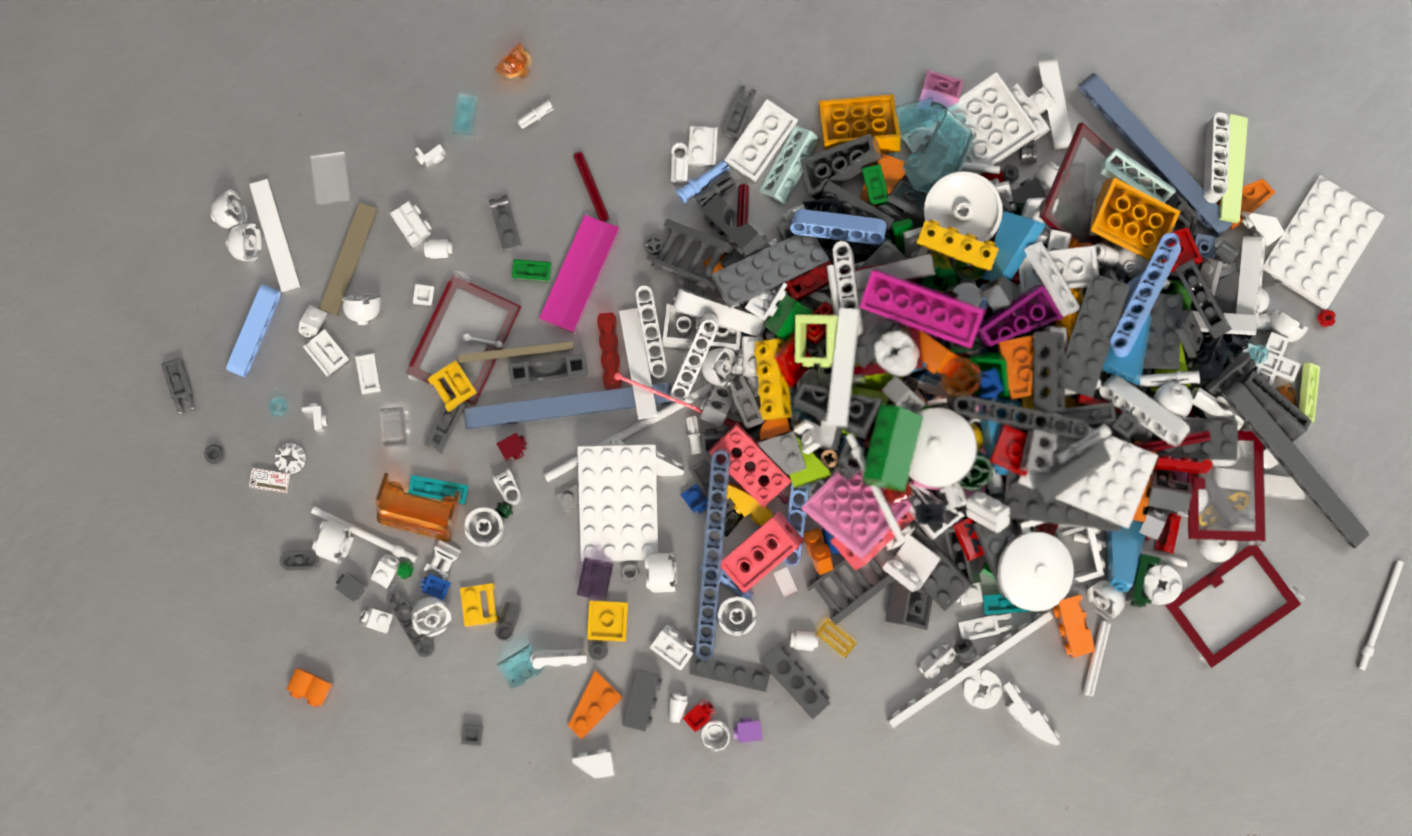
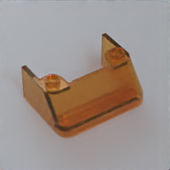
[376,473,460,542]

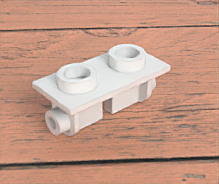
[917,642,956,680]

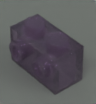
[577,557,614,601]

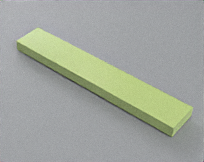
[1219,114,1248,223]

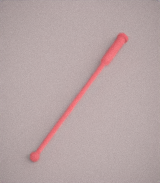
[614,372,743,427]

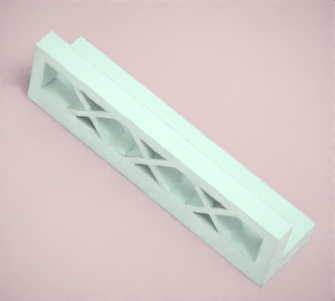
[759,126,821,205]
[1100,148,1175,203]

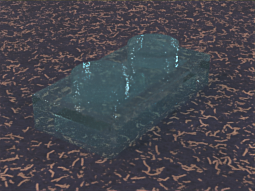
[452,95,478,136]

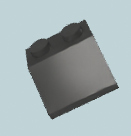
[885,583,933,630]

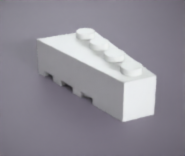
[663,304,741,354]

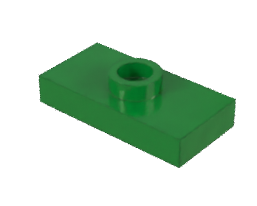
[861,164,889,206]
[512,259,552,282]

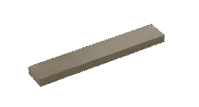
[319,203,378,316]
[457,341,574,363]

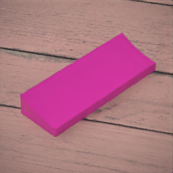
[539,215,620,334]
[860,269,986,348]

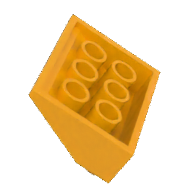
[818,94,901,153]
[1090,178,1180,261]

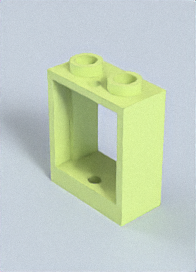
[795,314,839,367]

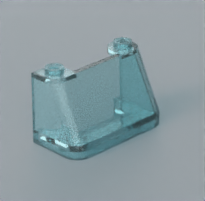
[903,102,974,193]

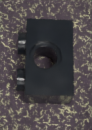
[1192,335,1231,380]

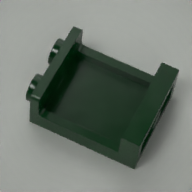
[1126,554,1161,608]

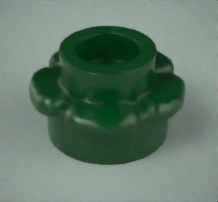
[495,501,513,519]

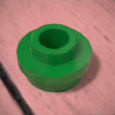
[397,561,414,580]

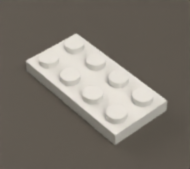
[724,99,798,183]
[1019,246,1099,294]

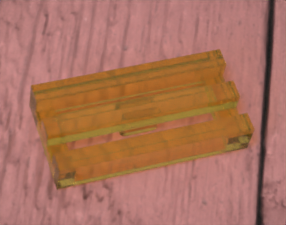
[815,619,857,658]

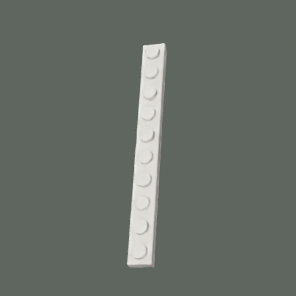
[888,611,1053,728]

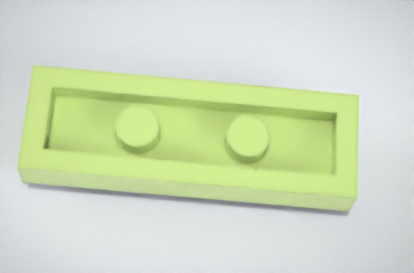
[1298,363,1320,423]

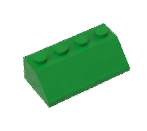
[862,403,923,492]

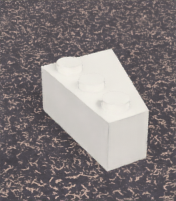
[898,482,964,541]

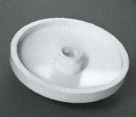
[924,172,1002,243]
[909,408,977,487]
[998,532,1074,611]

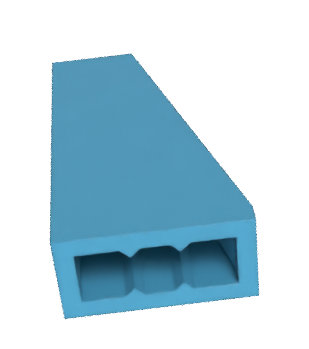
[982,211,1045,282]
[1102,309,1152,385]
[978,397,1021,475]
[1106,520,1145,592]

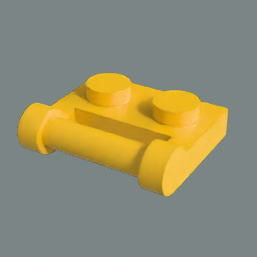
[428,360,477,412]
[460,583,499,627]

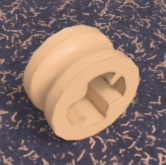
[821,450,839,468]

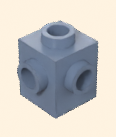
[1194,233,1217,262]

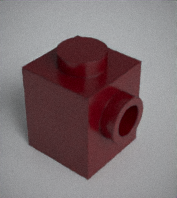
[496,432,528,462]

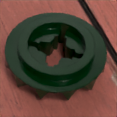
[954,259,985,282]

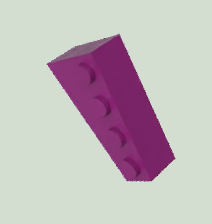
[977,284,1064,346]

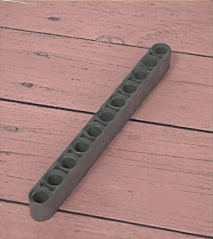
[1222,381,1369,549]

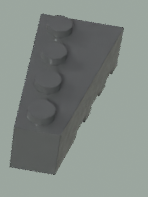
[800,134,882,200]
[794,384,882,440]

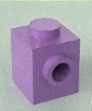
[733,717,763,743]

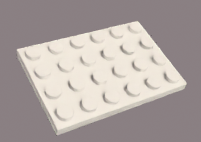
[902,72,1040,185]
[1263,175,1385,310]
[1018,412,1158,529]
[578,444,658,562]

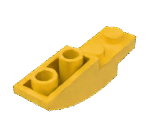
[727,482,776,542]

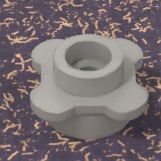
[620,562,641,583]

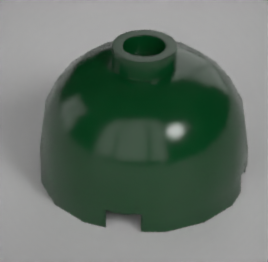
[958,451,993,491]

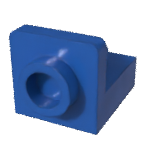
[976,368,1004,401]
[681,484,708,514]
[420,574,451,601]

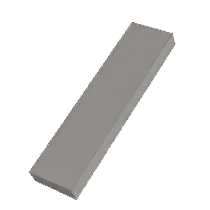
[855,254,935,292]

